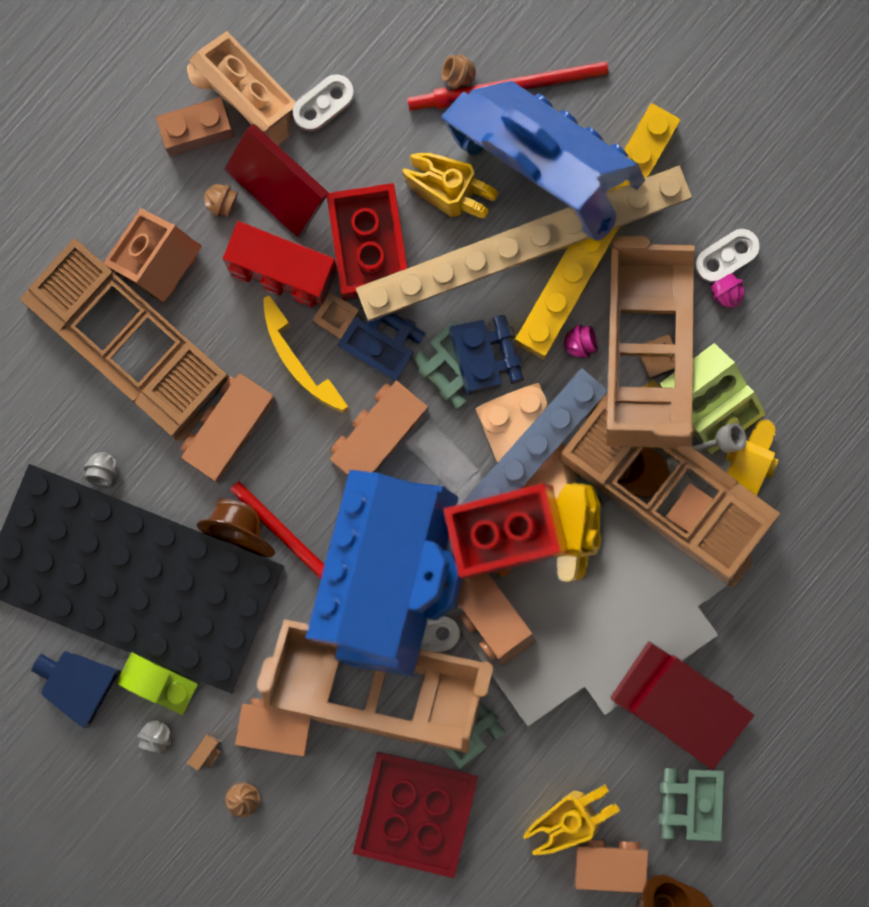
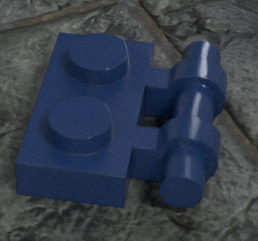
[337,307,426,381]
[449,315,524,395]

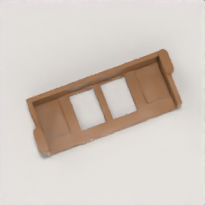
[607,236,695,448]
[20,238,229,441]
[561,394,780,587]
[257,619,493,753]

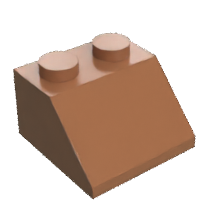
[103,208,202,303]

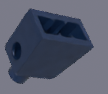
[31,651,121,728]

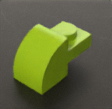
[116,652,198,715]

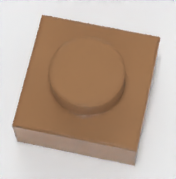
[312,292,360,340]
[640,334,675,380]
[187,734,221,771]

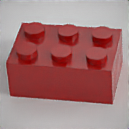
[327,183,407,300]
[222,221,337,309]
[444,483,569,579]

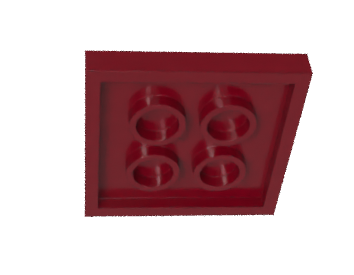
[353,751,478,878]

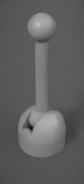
[676,423,746,461]

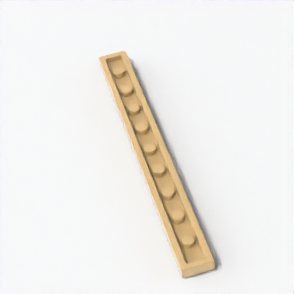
[356,165,692,322]

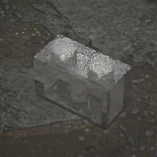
[405,419,478,494]

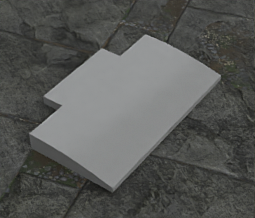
[448,456,755,727]

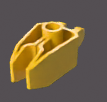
[402,153,499,219]
[726,419,779,496]
[556,483,601,582]
[523,785,620,855]

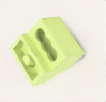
[659,343,766,454]

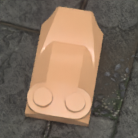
[187,31,296,146]
[475,383,577,499]

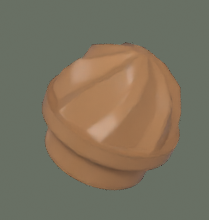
[441,54,476,88]
[204,184,238,218]
[225,782,260,817]

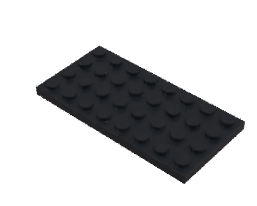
[0,464,284,694]

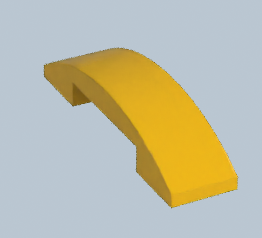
[264,295,349,414]

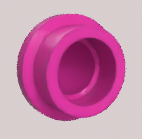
[710,273,745,308]
[564,324,598,359]

